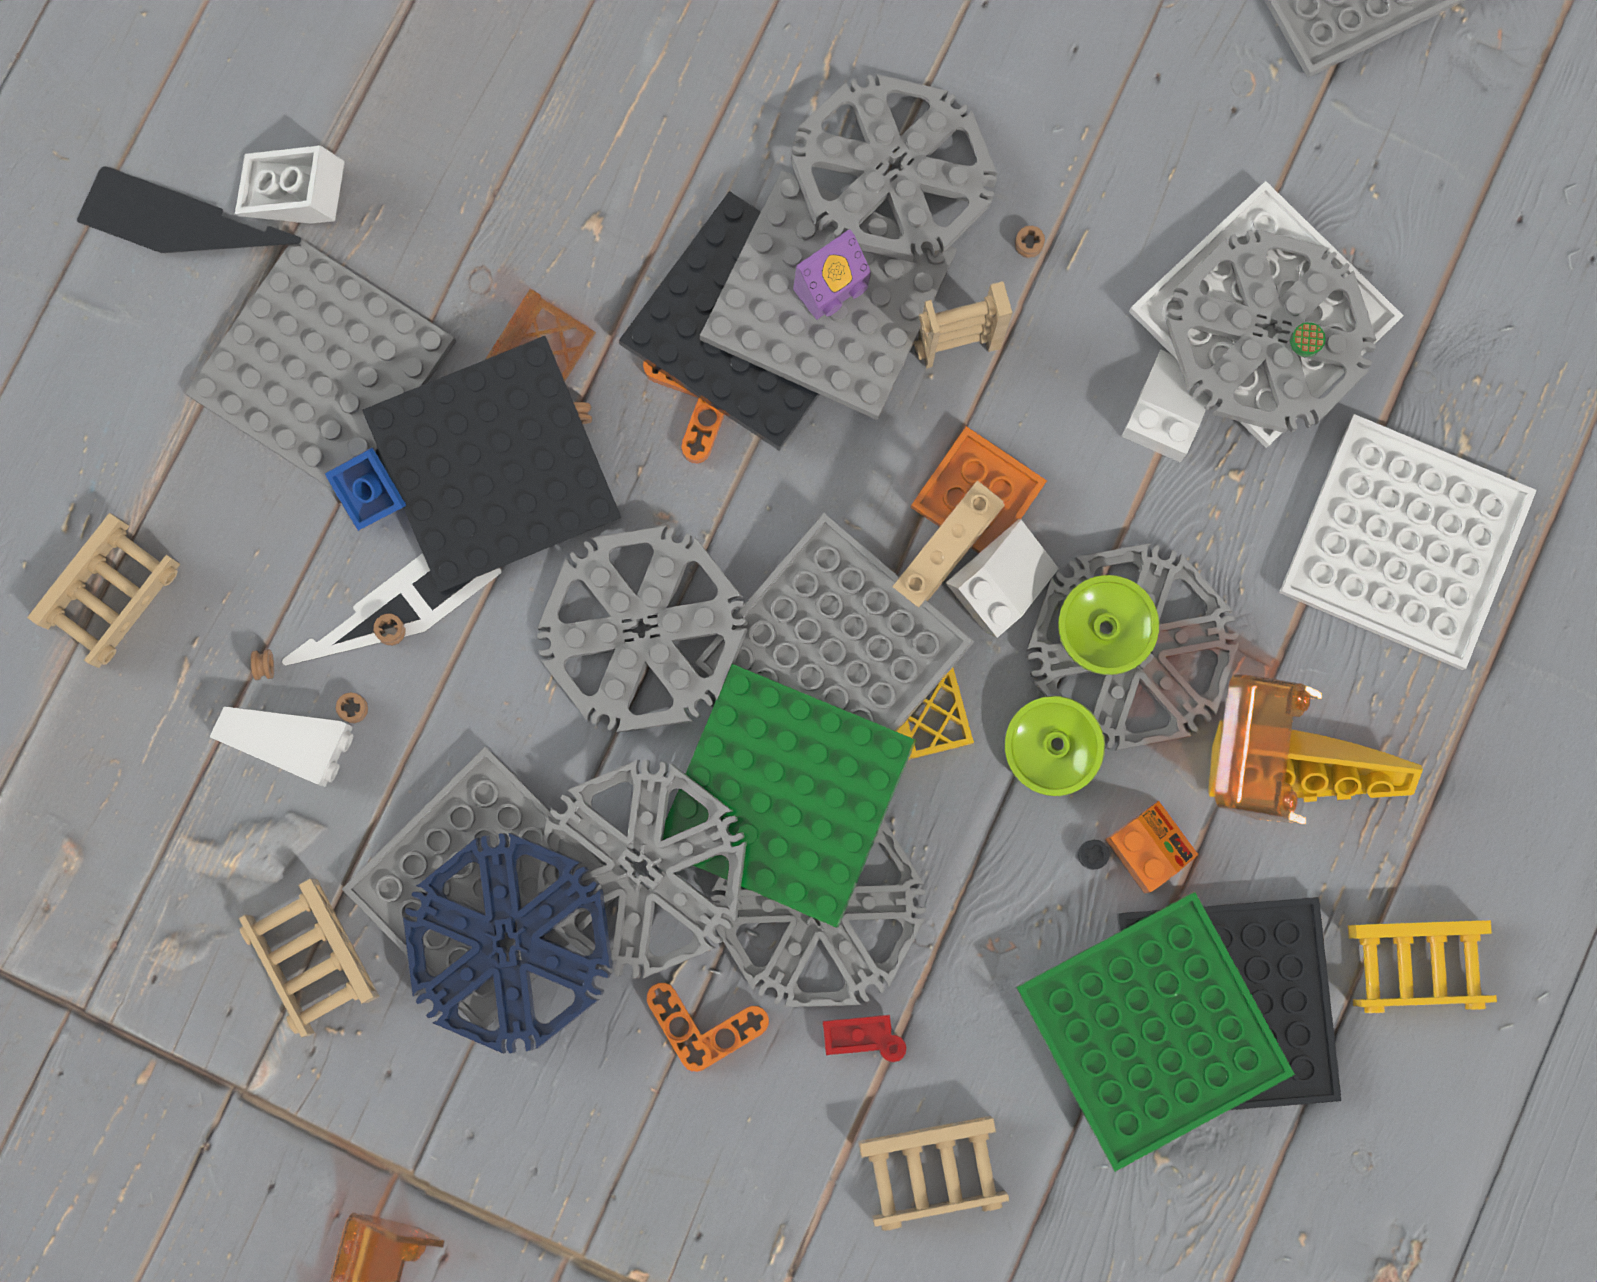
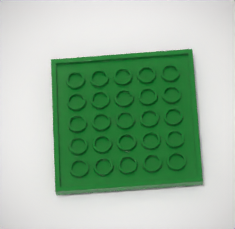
[663,664,916,928]
[1016,892,1295,1172]

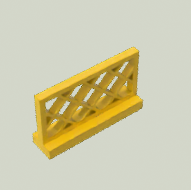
[897,667,974,761]

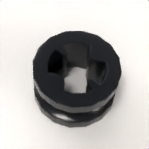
[1078,839,1110,870]

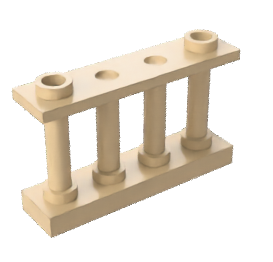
[914,281,1013,368]
[892,481,1005,608]
[27,513,180,668]
[239,878,379,1038]
[858,1116,1009,1231]

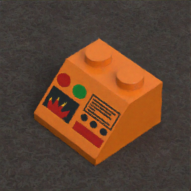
[1105,801,1199,894]

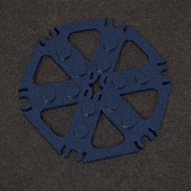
[403,833,613,1054]

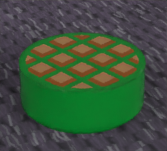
[1290,322,1326,357]

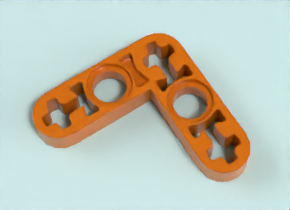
[643,361,725,464]
[647,982,769,1072]

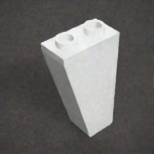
[210,707,353,787]

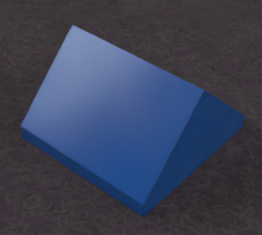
[325,448,406,531]

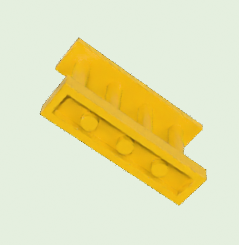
[1348,920,1497,1013]

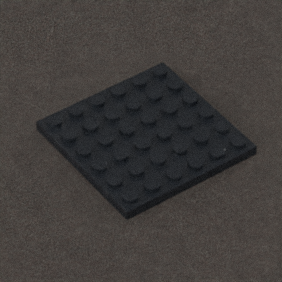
[619,191,820,451]
[362,336,621,593]
[1117,897,1342,1110]

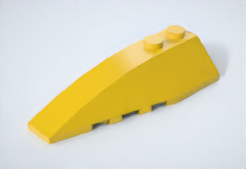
[1208,720,1423,804]

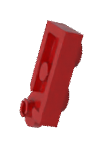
[823,1014,906,1062]

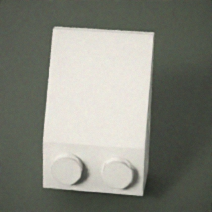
[235,146,344,224]
[1121,349,1210,463]
[946,519,1059,638]

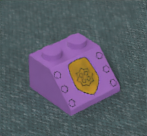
[793,229,871,320]

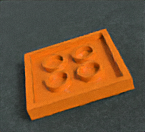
[911,426,1047,554]

